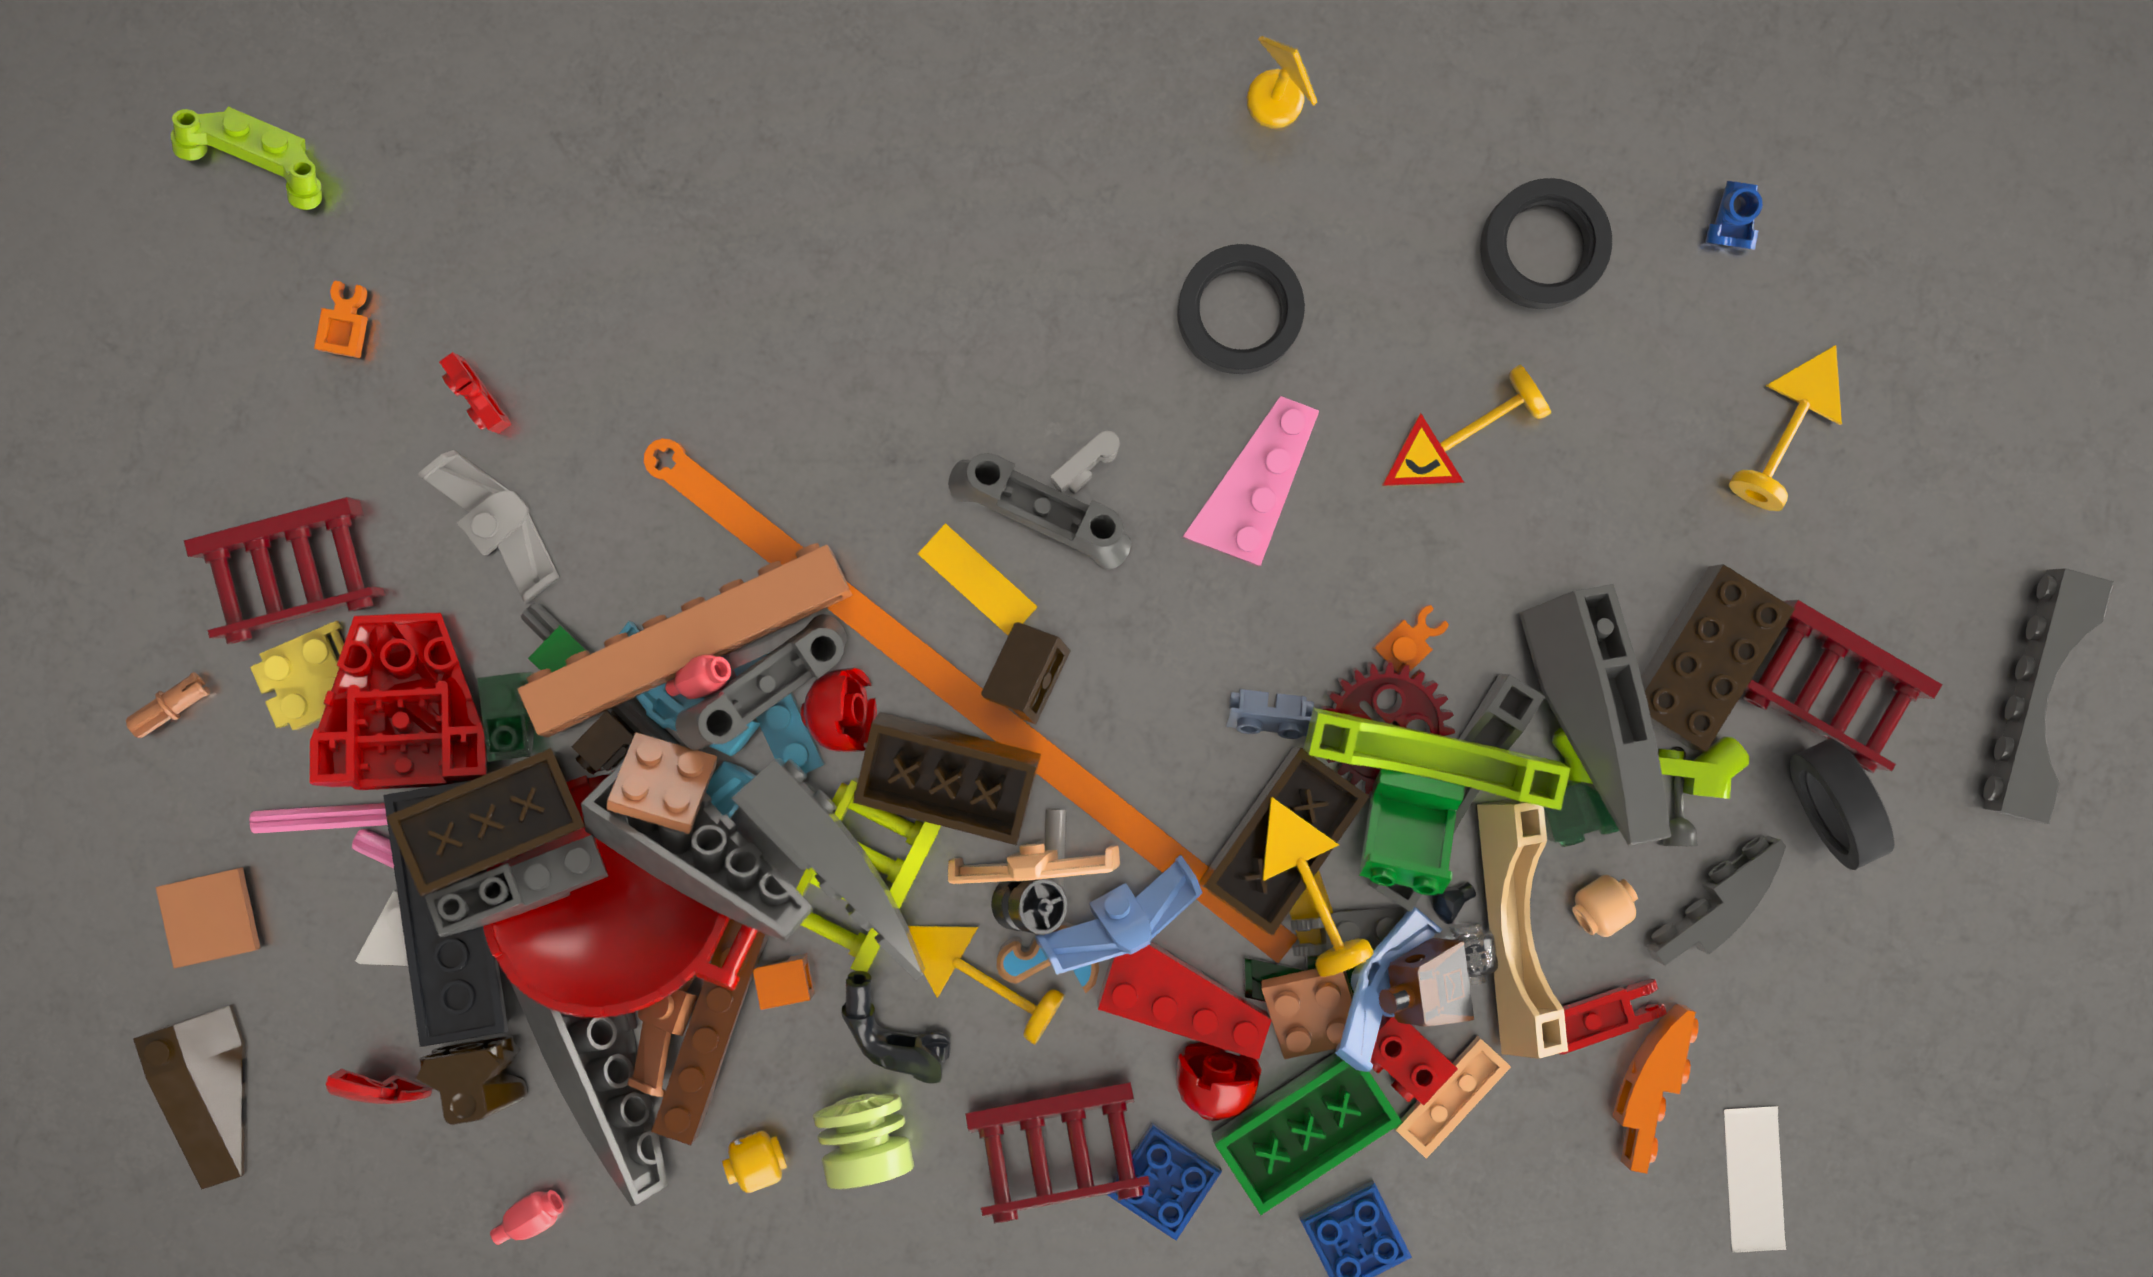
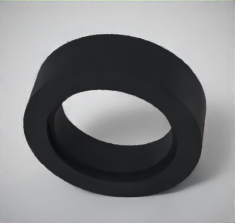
[1480,178,1612,309]
[1177,244,1305,374]
[1790,739,1894,870]

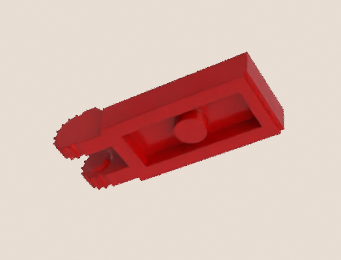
[1558,979,1667,1055]

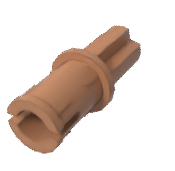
[126,672,210,738]

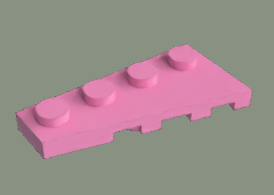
[1182,396,1319,567]

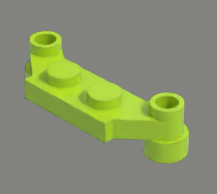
[170,106,322,210]

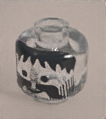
[1443,922,1498,985]

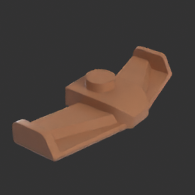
[627,976,697,1097]

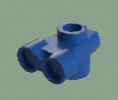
[1706,181,1763,250]

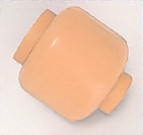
[1572,875,1638,937]

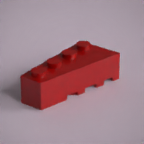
[1097,942,1271,1060]

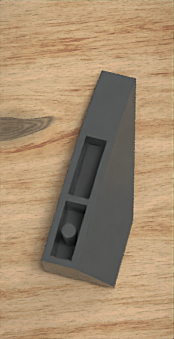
[1520,584,1671,846]

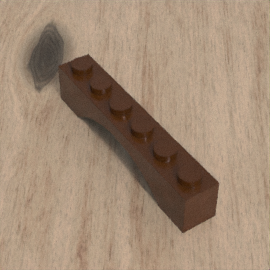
[651,918,769,1146]

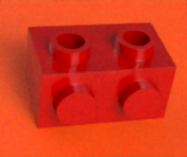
[1370,1015,1458,1106]

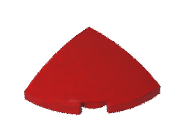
[325,1069,433,1104]

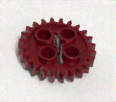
[1320,660,1455,794]

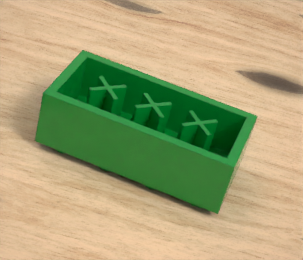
[1211,1053,1403,1215]

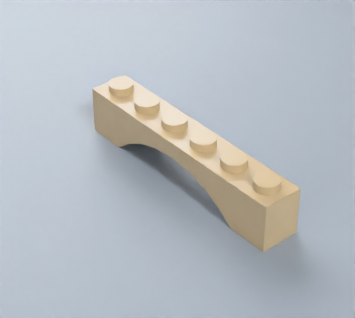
[1477,800,1568,1059]

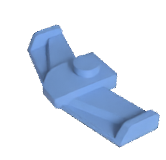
[1035,855,1203,974]
[1335,907,1442,1072]

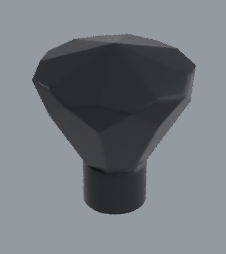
[1428,882,1476,924]

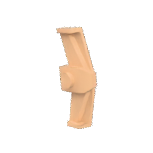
[948,843,1120,884]

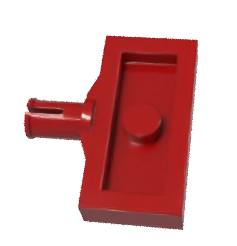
[439,352,512,434]

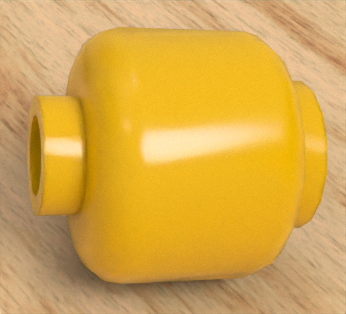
[722,1130,787,1193]

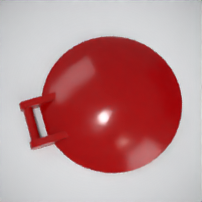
[483,771,758,1018]

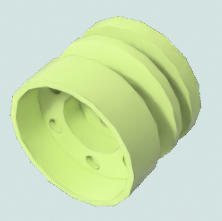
[813,1094,914,1189]

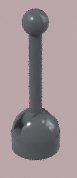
[1663,747,1698,846]

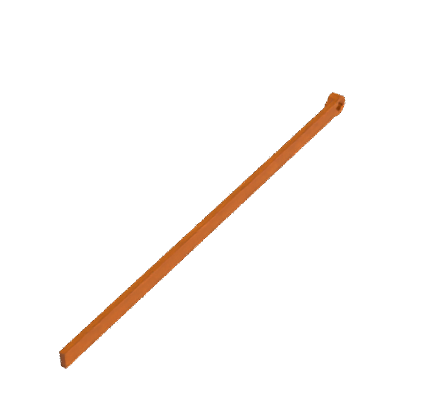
[643,438,1298,964]

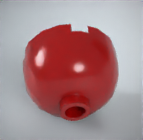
[801,668,877,753]
[1176,1042,1262,1121]

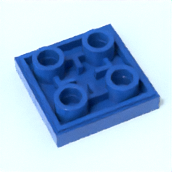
[1107,1123,1222,1240]
[1299,1180,1412,1277]

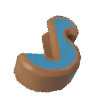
[997,921,1099,993]

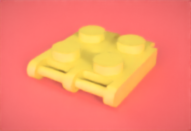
[250,621,344,730]

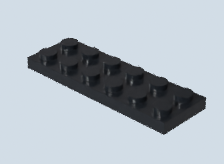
[383,781,508,1047]

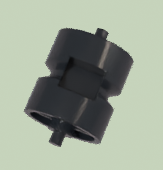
[991,879,1067,935]

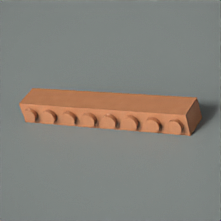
[517,543,853,738]

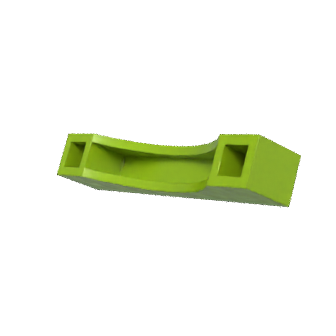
[1304,707,1571,810]

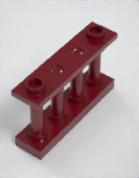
[184,497,385,644]
[1744,600,1943,773]
[965,1082,1150,1224]

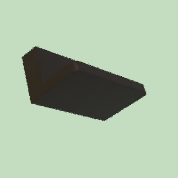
[981,622,1071,725]

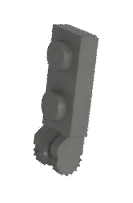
[1291,907,1404,956]

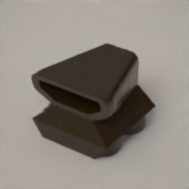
[416,1035,527,1125]

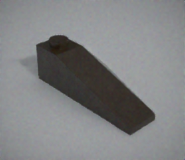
[133,1005,245,1190]

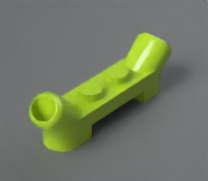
[1552,727,1750,799]

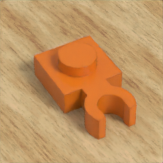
[314,280,368,359]
[1372,605,1449,672]

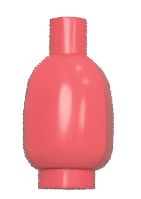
[665,655,731,699]
[490,1190,564,1245]

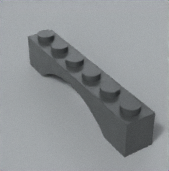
[1984,568,2114,824]
[1368,674,1545,912]

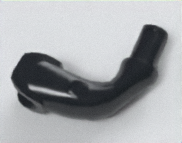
[841,971,951,1084]

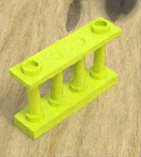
[796,777,942,972]

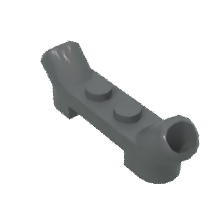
[948,453,1132,569]
[675,614,847,751]

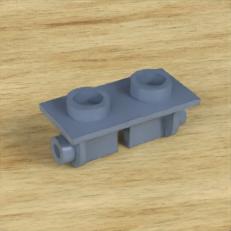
[1226,689,1314,739]

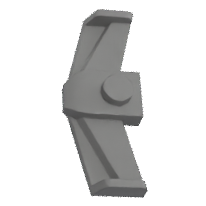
[418,450,559,604]

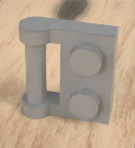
[1051,431,1120,494]

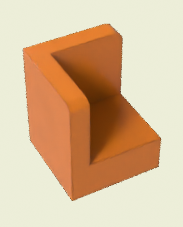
[753,953,815,1010]

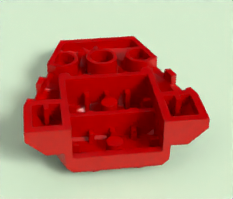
[310,613,487,790]

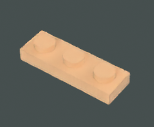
[1394,1036,1511,1159]

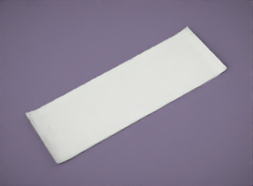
[1724,1106,1786,1253]

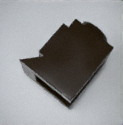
[571,710,635,775]

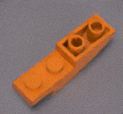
[1612,1004,1699,1174]

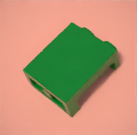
[1359,768,1465,895]

